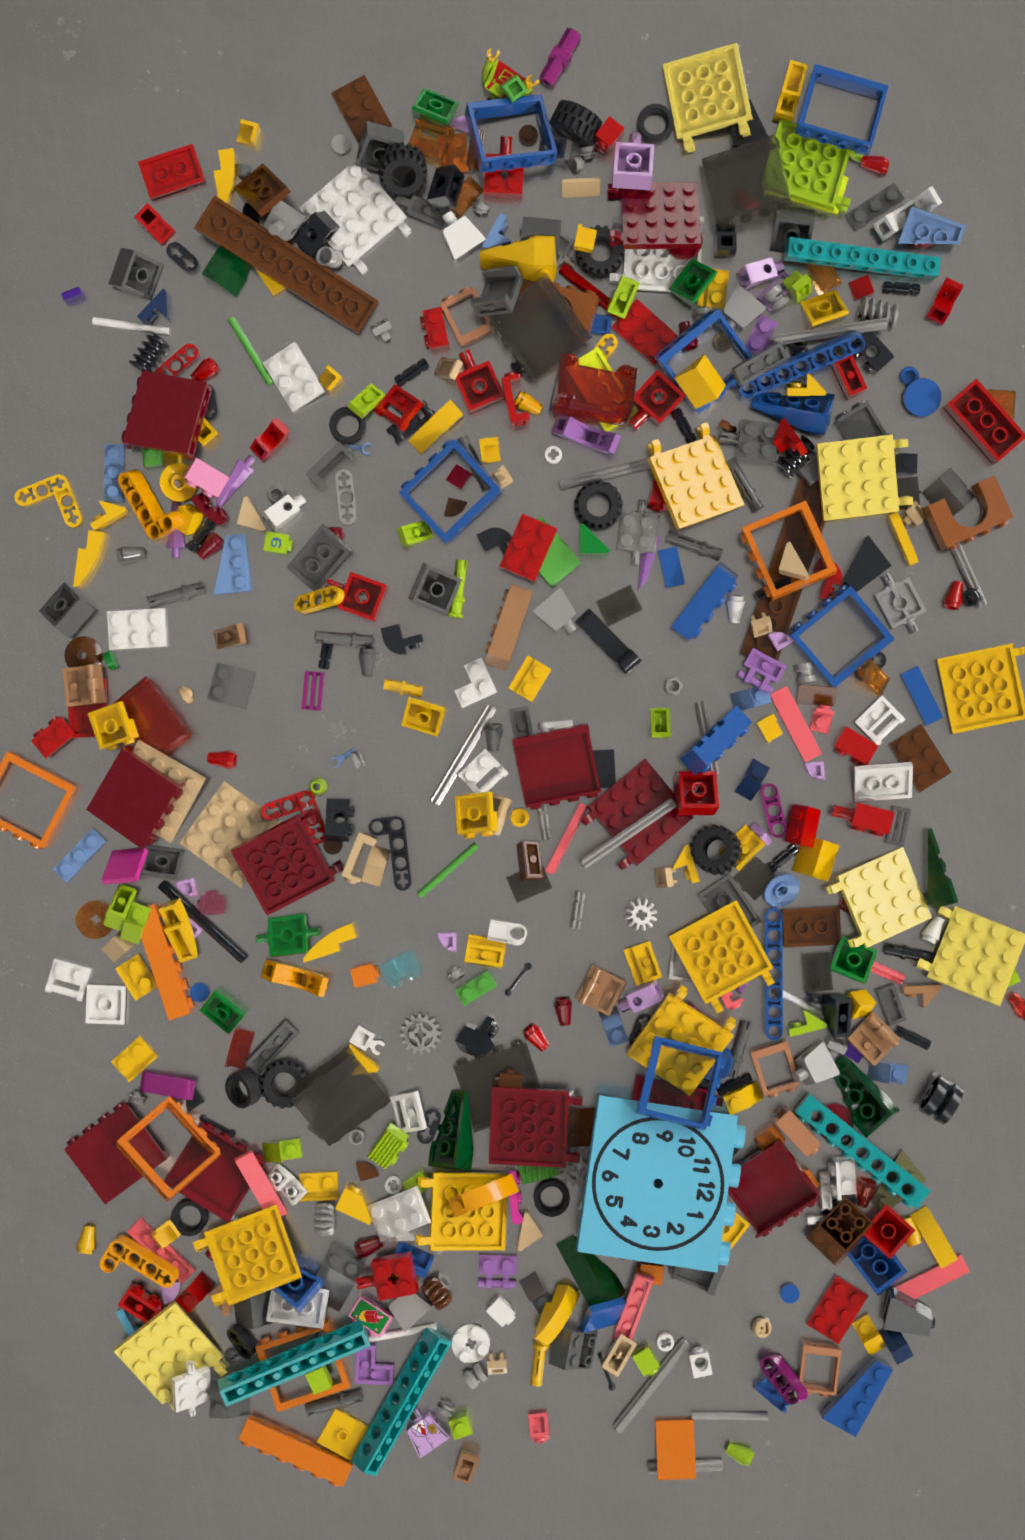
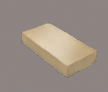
[434,357,463,380]

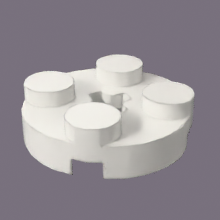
[452,1323,490,1363]

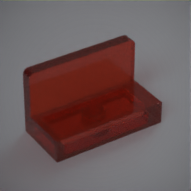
[225,1027,255,1070]

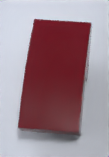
[191,493,229,525]

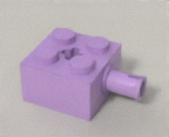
[613,132,654,190]

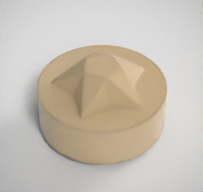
[177,685,194,704]
[752,1318,772,1338]

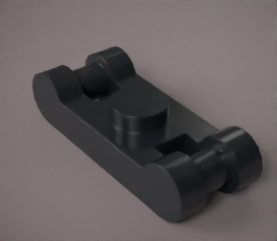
[386,399,435,445]

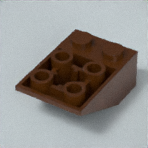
[806,1196,873,1267]

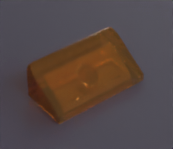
[449,176,484,219]
[807,263,842,293]
[856,658,890,696]

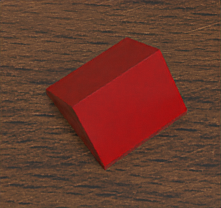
[864,1204,916,1259]

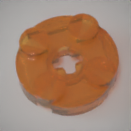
[75,900,112,939]

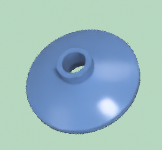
[764,874,800,907]

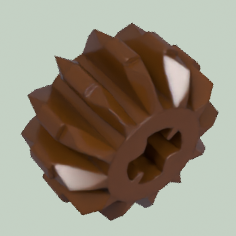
[421,1277,452,1310]

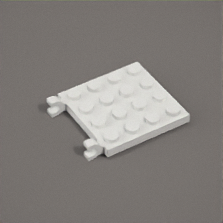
[299,160,412,275]
[609,215,704,292]

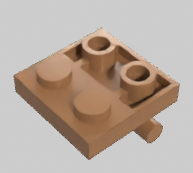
[62,664,106,707]
[575,965,627,1016]
[846,1012,900,1066]

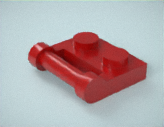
[374,384,424,431]

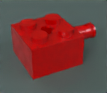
[484,136,524,199]
[455,349,505,414]
[627,369,686,430]
[325,572,388,622]
[674,768,719,815]
[831,802,895,837]
[356,1251,419,1301]

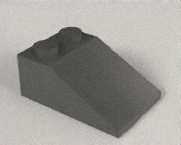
[315,1243,366,1312]

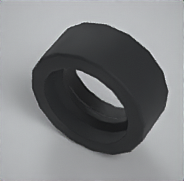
[637,104,674,143]
[329,407,366,444]
[225,1069,261,1109]
[533,1179,570,1217]
[170,1198,208,1237]

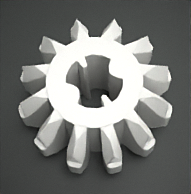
[625,898,657,931]

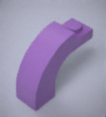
[551,414,621,454]

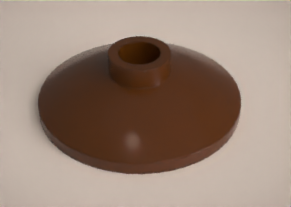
[64,636,103,668]

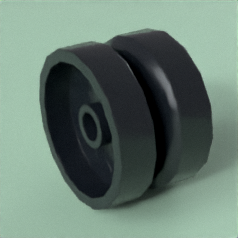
[919,1075,964,1125]

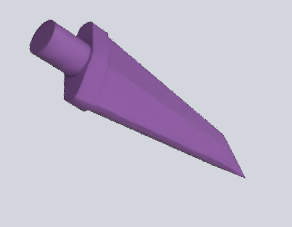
[216,455,255,507]
[166,501,185,558]
[638,536,661,590]

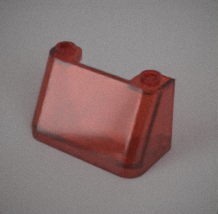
[552,353,637,425]
[112,676,196,757]

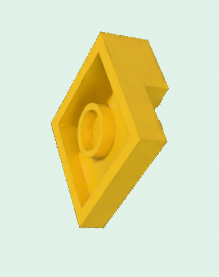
[88,701,139,751]
[455,792,498,839]

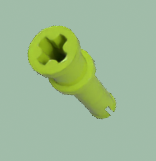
[446,559,468,619]

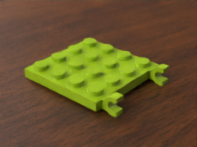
[760,118,864,213]

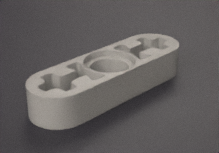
[335,469,357,526]

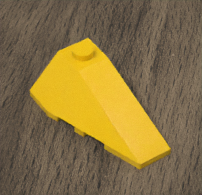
[479,236,557,282]

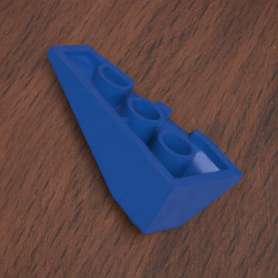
[751,392,835,435]
[848,1236,908,1296]

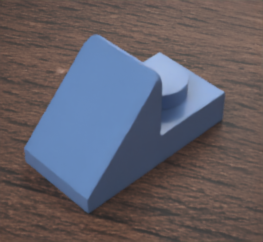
[482,213,511,250]
[729,687,772,710]
[598,1006,629,1047]
[868,1061,909,1084]

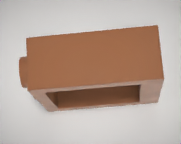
[440,286,495,348]
[749,1039,801,1098]
[772,1105,821,1157]
[797,1341,842,1397]

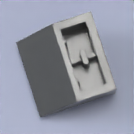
[548,1325,598,1370]

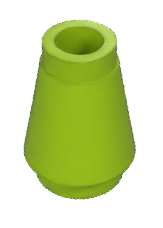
[308,777,327,796]
[725,1443,755,1467]

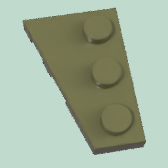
[870,1149,927,1212]

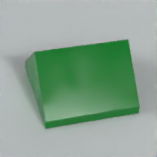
[412,88,459,130]
[669,258,718,307]
[579,523,610,556]
[829,936,878,984]
[199,988,248,1035]

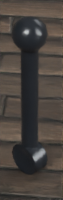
[505,963,532,996]
[199,1115,236,1137]
[597,1353,616,1391]

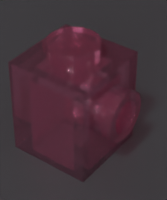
[197,891,226,915]

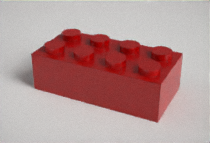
[944,378,1025,464]

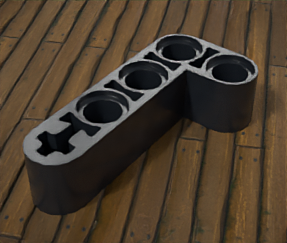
[575,608,642,675]
[368,816,412,891]

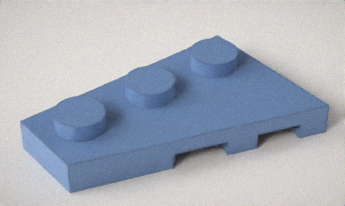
[898,206,966,244]
[213,533,252,595]

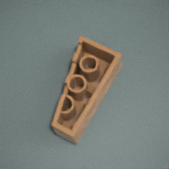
[484,584,533,671]

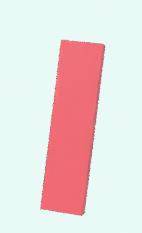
[770,686,822,763]
[545,803,588,874]
[234,1150,287,1216]
[127,1217,196,1284]
[894,1254,970,1299]
[612,1271,654,1340]

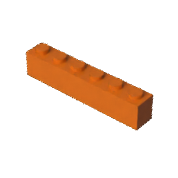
[141,903,194,1021]
[238,1414,353,1487]

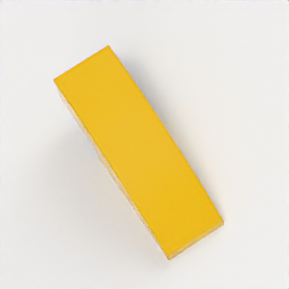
[773,60,808,122]
[214,148,236,204]
[408,400,463,455]
[73,530,107,588]
[158,898,198,963]
[303,922,357,962]
[910,1206,958,1269]
[533,1285,580,1346]

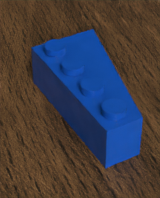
[671,561,738,641]
[679,705,752,775]
[271,1269,325,1314]
[820,1356,893,1437]

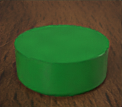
[103,650,118,670]

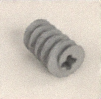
[856,296,899,329]

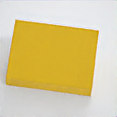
[800,290,849,329]
[674,354,726,409]
[401,697,446,737]
[792,838,840,882]

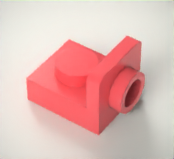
[809,705,835,734]
[721,991,744,1010]
[528,1412,550,1444]

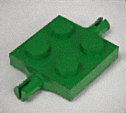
[255,914,320,957]

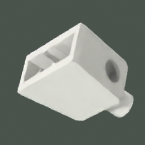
[441,210,486,260]
[262,493,306,533]

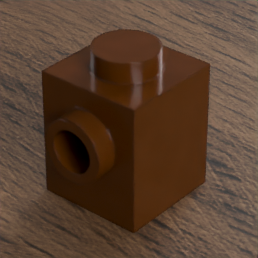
[494,1069,523,1088]

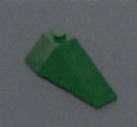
[202,221,260,298]
[923,828,958,908]
[834,1055,900,1138]
[428,1090,474,1171]
[556,1234,626,1306]

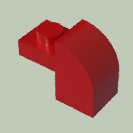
[134,203,175,245]
[926,277,964,325]
[249,417,290,462]
[810,557,843,601]

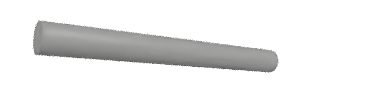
[691,1412,768,1420]

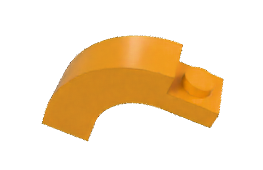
[261,959,329,997]
[448,1174,519,1218]

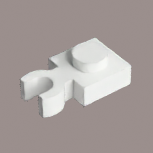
[349,1025,385,1055]

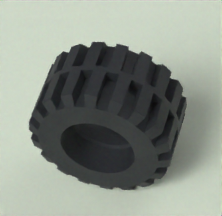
[549,100,602,145]
[378,142,427,197]
[576,225,624,277]
[574,480,623,530]
[690,824,742,875]
[259,1058,309,1109]

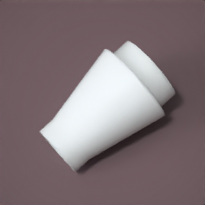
[726,595,745,623]
[921,916,945,946]

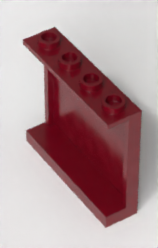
[121,371,212,461]
[512,723,602,810]
[86,744,185,849]
[64,1102,169,1205]
[164,1121,266,1223]
[728,1138,820,1239]

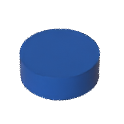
[899,366,919,386]
[190,982,210,1002]
[780,1283,800,1304]

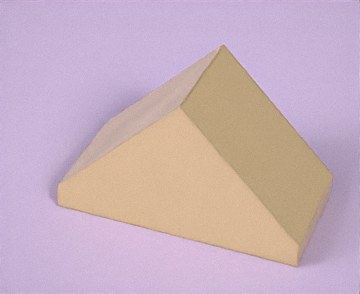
[237,496,268,533]
[779,542,809,581]
[362,846,390,887]
[101,931,135,963]
[517,1210,543,1251]
[601,1334,637,1377]

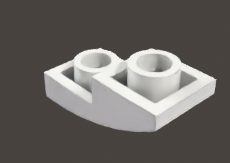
[267,1164,308,1205]

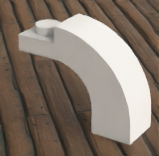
[873,186,942,241]

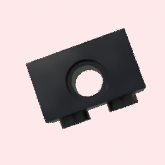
[427,164,465,211]
[294,210,340,257]
[851,331,895,374]
[325,798,354,842]

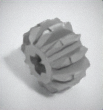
[314,1203,335,1236]

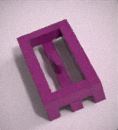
[301,671,324,711]

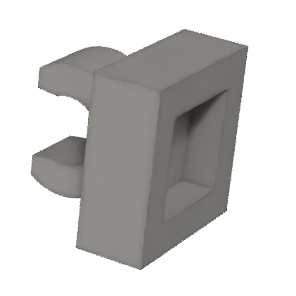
[370,318,392,342]
[827,1034,848,1059]

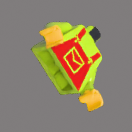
[482,47,540,100]

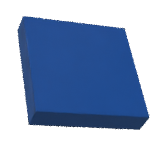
[580,1297,626,1333]

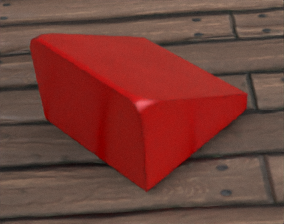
[849,274,874,301]
[446,464,472,490]

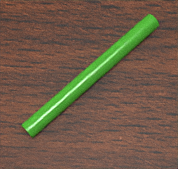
[227,316,274,386]
[417,842,479,898]

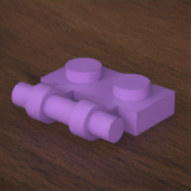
[737,648,787,694]
[478,1253,517,1290]

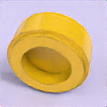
[510,808,529,827]

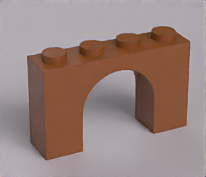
[512,279,599,344]
[922,475,1013,551]

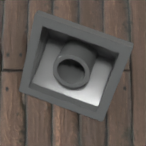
[521,216,562,259]
[922,468,976,516]
[140,845,185,881]
[234,1290,272,1329]

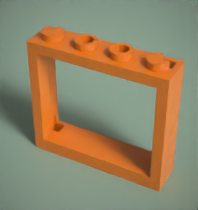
[740,501,837,601]
[0,751,78,850]
[115,1096,221,1202]
[255,1318,351,1412]

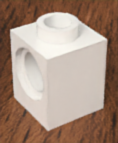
[486,1294,516,1327]
[688,1346,713,1378]

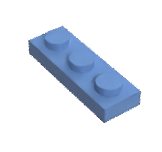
[103,444,125,503]
[53,828,107,883]

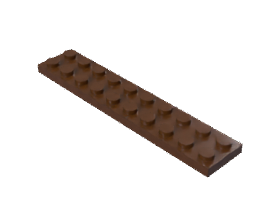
[194,195,379,334]
[739,476,826,661]

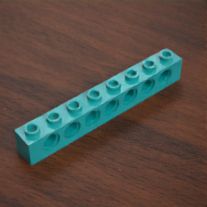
[783,237,941,280]
[794,1093,931,1209]
[218,1319,370,1407]
[350,1327,452,1476]

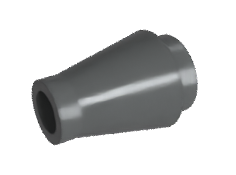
[116,546,145,565]
[358,647,377,676]
[485,723,504,751]

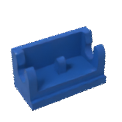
[394,1241,434,1278]
[752,1373,793,1413]

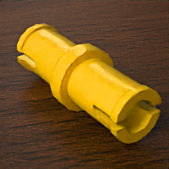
[383,678,423,698]

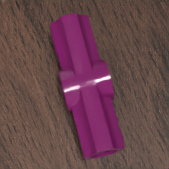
[539,27,581,87]

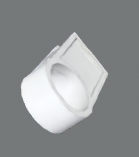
[487,920,527,945]
[818,1171,832,1212]

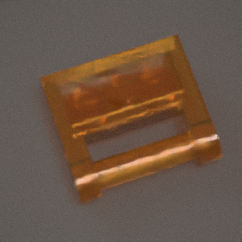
[409,118,455,162]

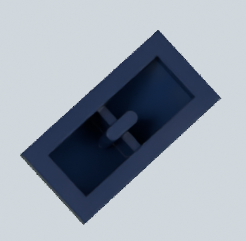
[878,1329,914,1365]

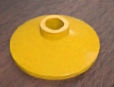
[159,463,197,502]

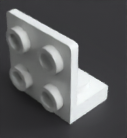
[828,1156,857,1200]

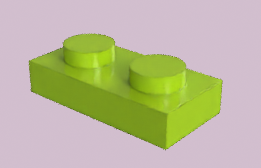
[347,383,386,418]

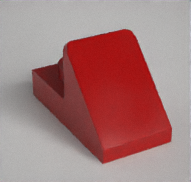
[774,417,808,456]
[175,1271,216,1313]

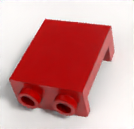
[501,372,530,428]

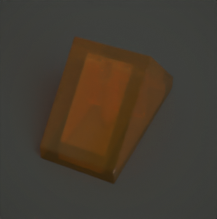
[987,389,1016,419]

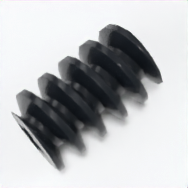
[129,331,169,372]
[775,435,816,477]

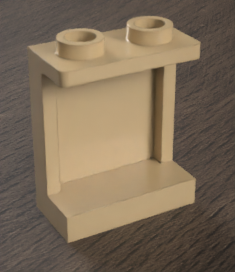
[341,831,378,884]

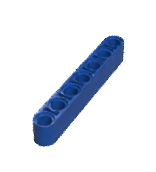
[738,331,865,398]
[764,907,783,1041]

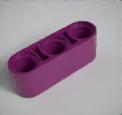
[759,783,787,838]
[139,1071,196,1100]
[760,1354,808,1405]

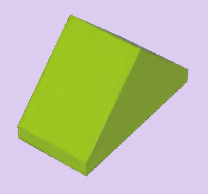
[650,708,671,738]

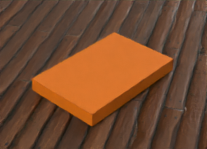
[655,1420,696,1480]

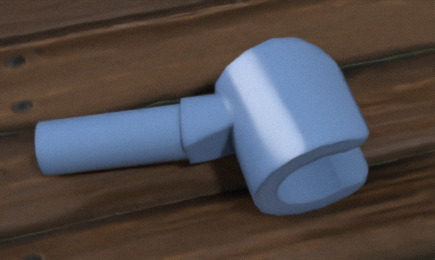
[347,443,372,455]
[329,748,355,768]

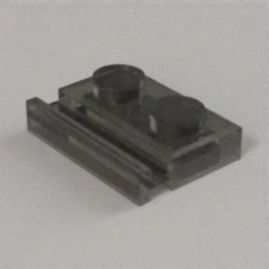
[596,585,643,626]
[506,865,552,903]
[801,951,833,993]

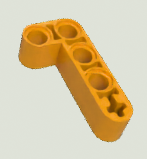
[118,469,184,540]
[99,1235,179,1288]

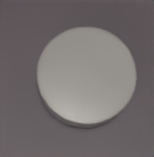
[331,134,351,155]

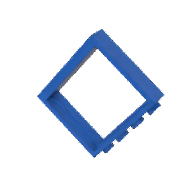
[795,64,889,155]
[465,94,557,173]
[654,308,752,413]
[399,439,504,543]
[790,584,895,688]
[636,1036,725,1130]

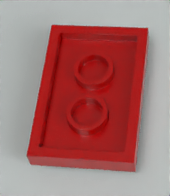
[138,144,205,200]
[611,299,678,366]
[499,513,558,582]
[68,679,108,738]
[805,1274,869,1344]

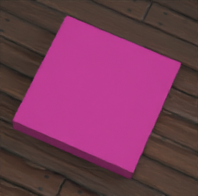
[101,848,148,885]

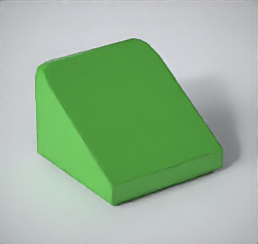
[499,75,528,102]

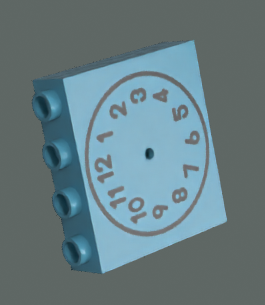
[576,1095,746,1273]

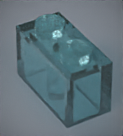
[378,949,423,989]

